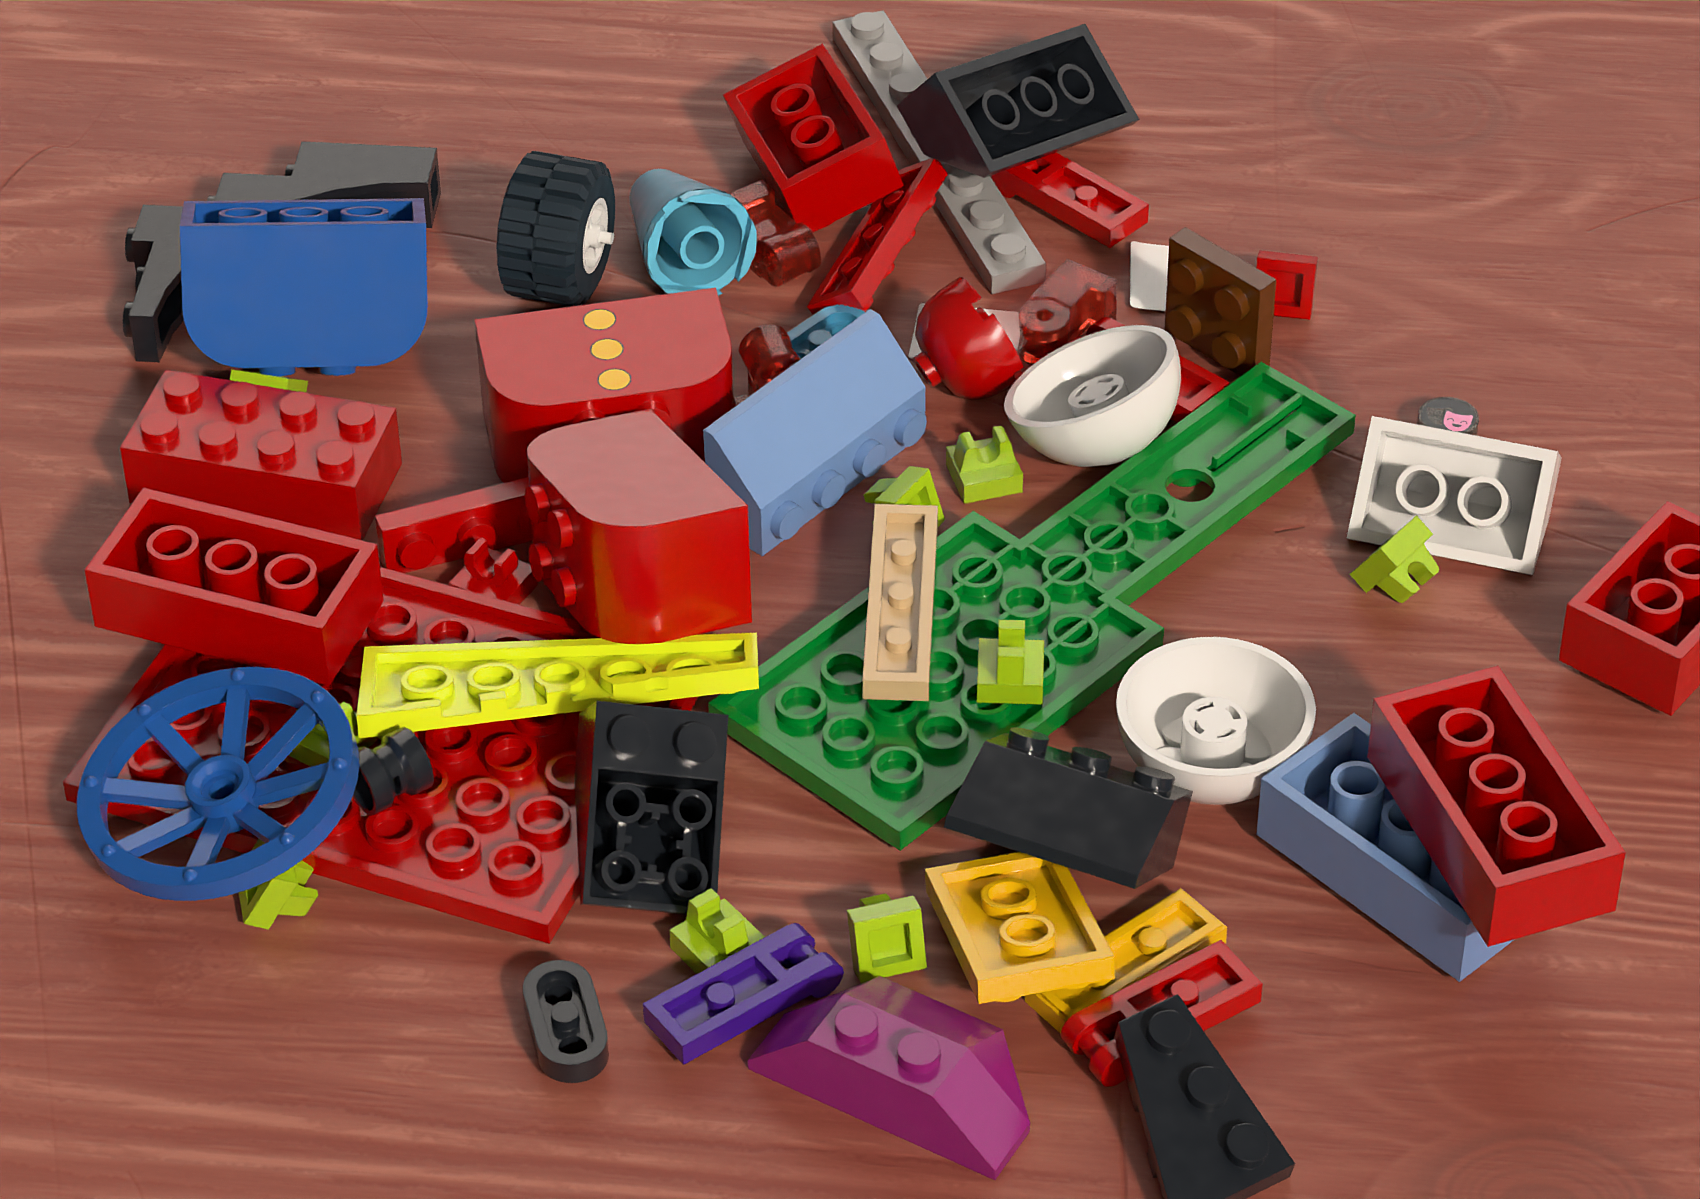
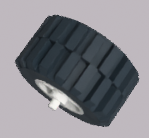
[496,151,615,306]

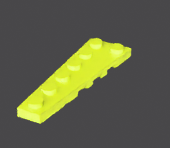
[357,632,759,740]

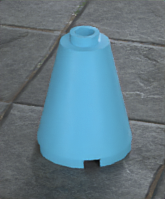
[629,169,757,296]

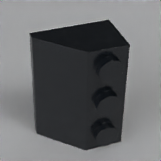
[944,727,1193,889]

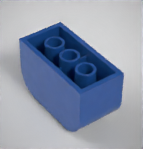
[180,198,428,377]

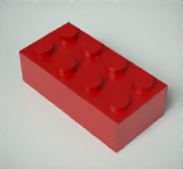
[120,370,402,541]
[84,488,384,686]
[1367,665,1626,947]

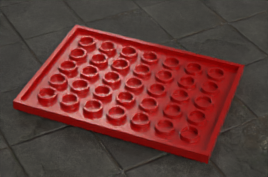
[63,567,700,944]

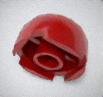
[913,277,1024,400]

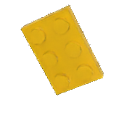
[925,852,1115,1004]

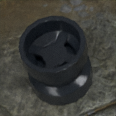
[353,727,434,816]

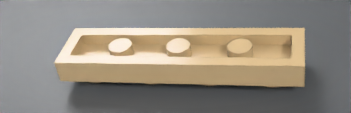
[862,504,938,701]

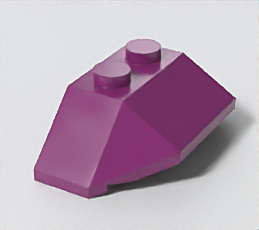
[748,976,1030,1180]

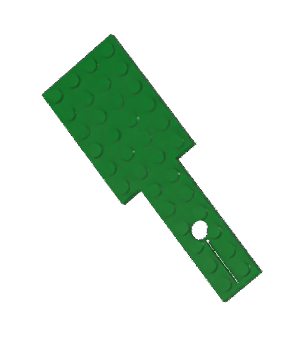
[708,362,1356,851]

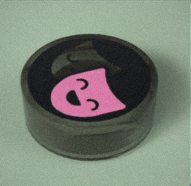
[1417,397,1479,436]

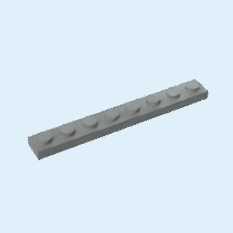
[832,10,1046,295]

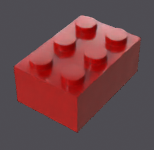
[723,43,904,238]
[1559,501,1700,716]

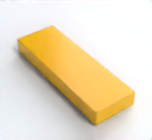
[1025,888,1227,1033]

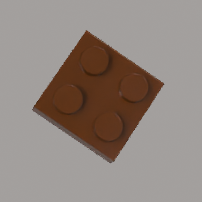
[1164,227,1276,376]

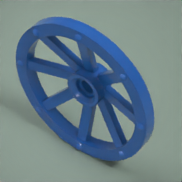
[77,667,359,901]

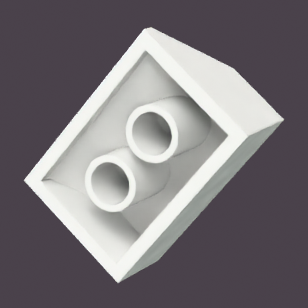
[1347,416,1562,575]

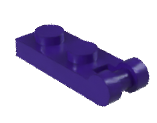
[643,923,844,1065]

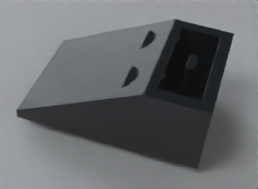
[574,701,729,915]

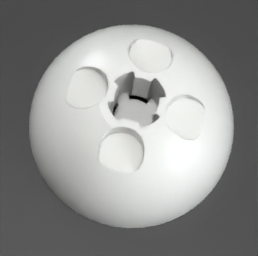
[1004,325,1181,467]
[1116,637,1316,805]

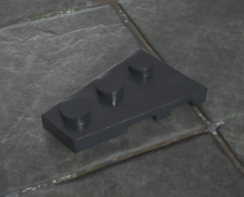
[1114,994,1295,1199]

